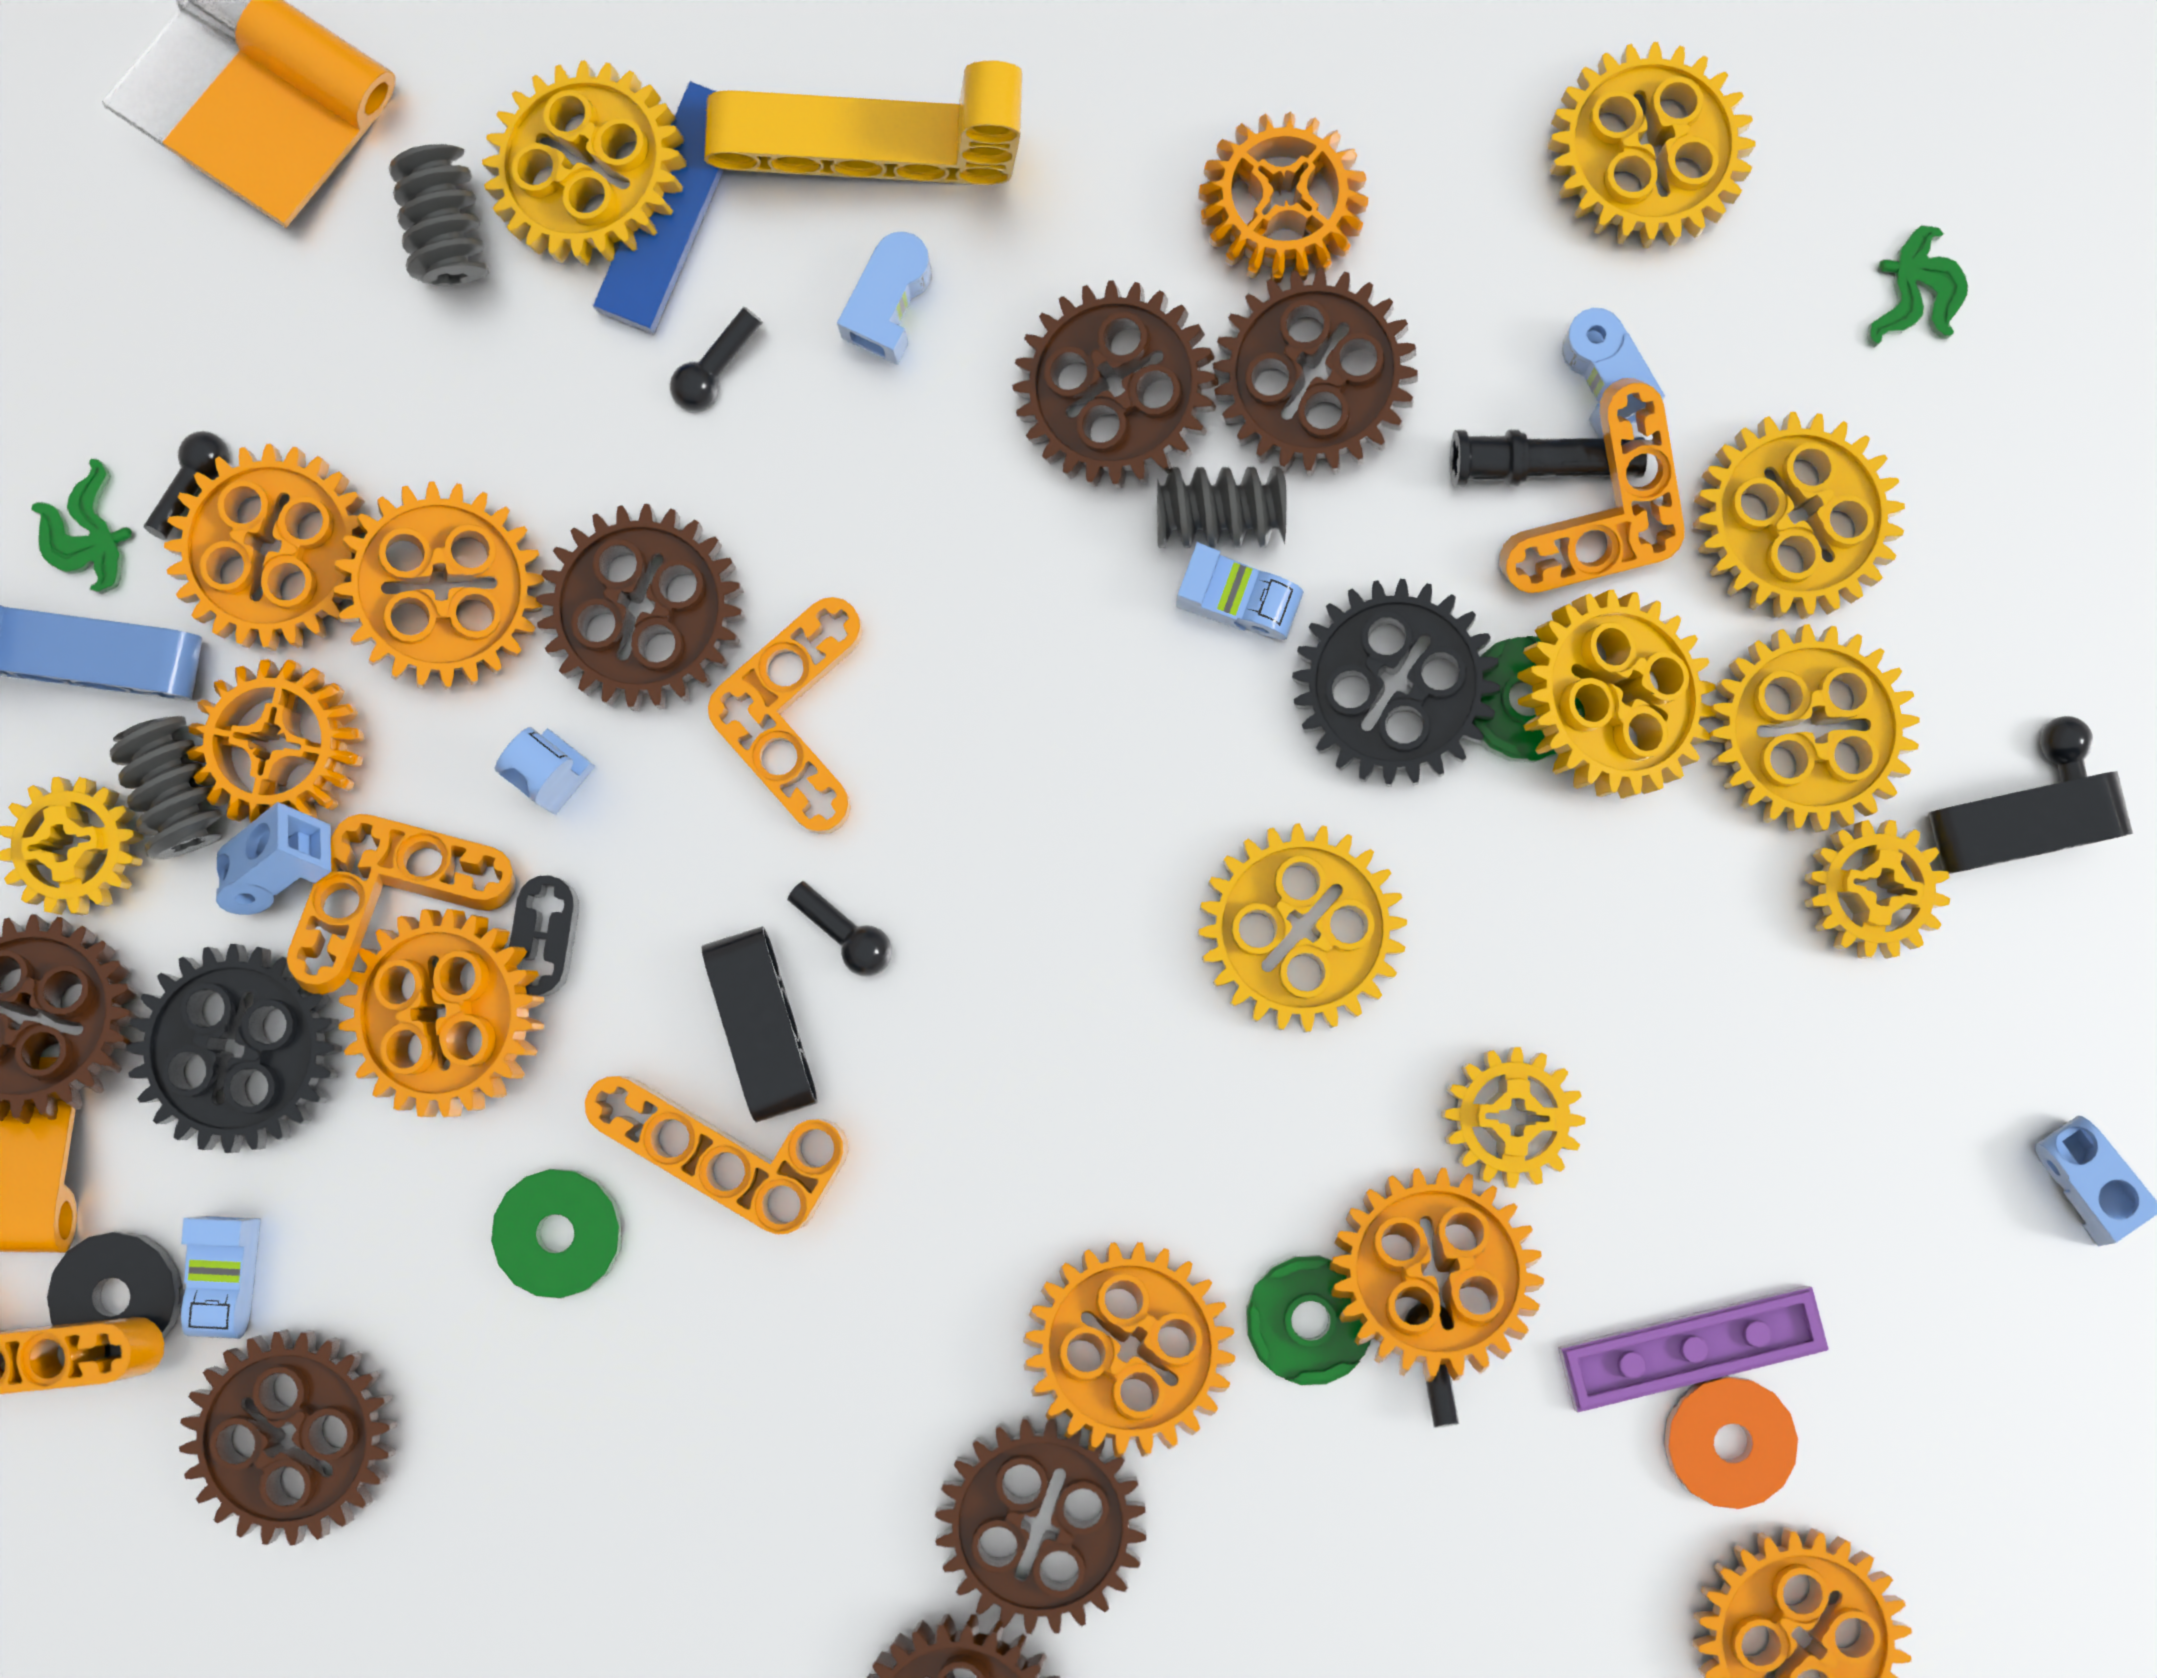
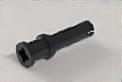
[1450,429,1647,487]

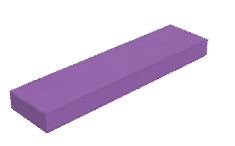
[1558,1285,1829,1413]

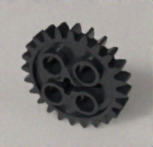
[1292,579,1500,787]
[126,944,342,1153]

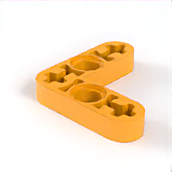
[1499,378,1685,593]
[708,597,863,834]
[287,814,516,995]

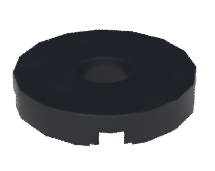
[47,1232,181,1357]

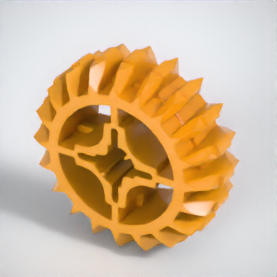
[1198,111,1368,283]
[186,659,364,824]

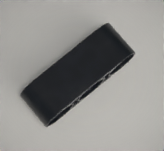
[1929,771,2133,874]
[701,926,818,1123]

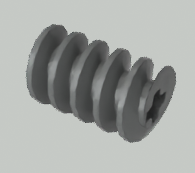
[389,144,489,287]
[1157,467,1287,548]
[110,716,222,859]

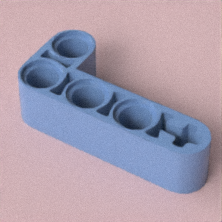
[0,605,202,700]

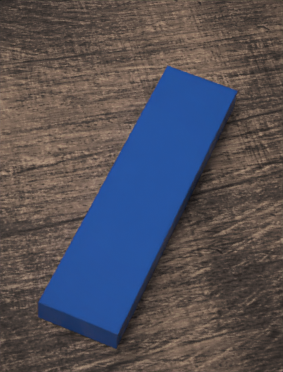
[593,81,724,334]

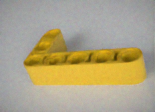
[704,61,1023,185]

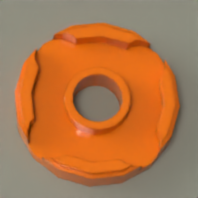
[1664,1376,1798,1509]

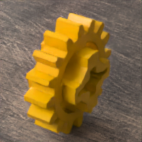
[0,777,144,915]
[1804,820,1950,959]
[1441,1047,1585,1188]

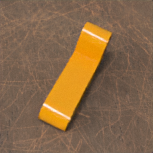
[585,1076,849,1234]
[0,1317,165,1394]

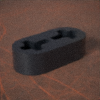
[509,875,579,996]

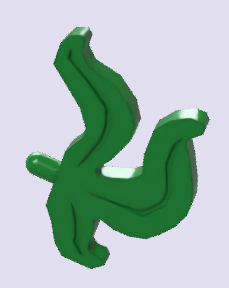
[1867,225,1968,347]
[31,459,132,594]

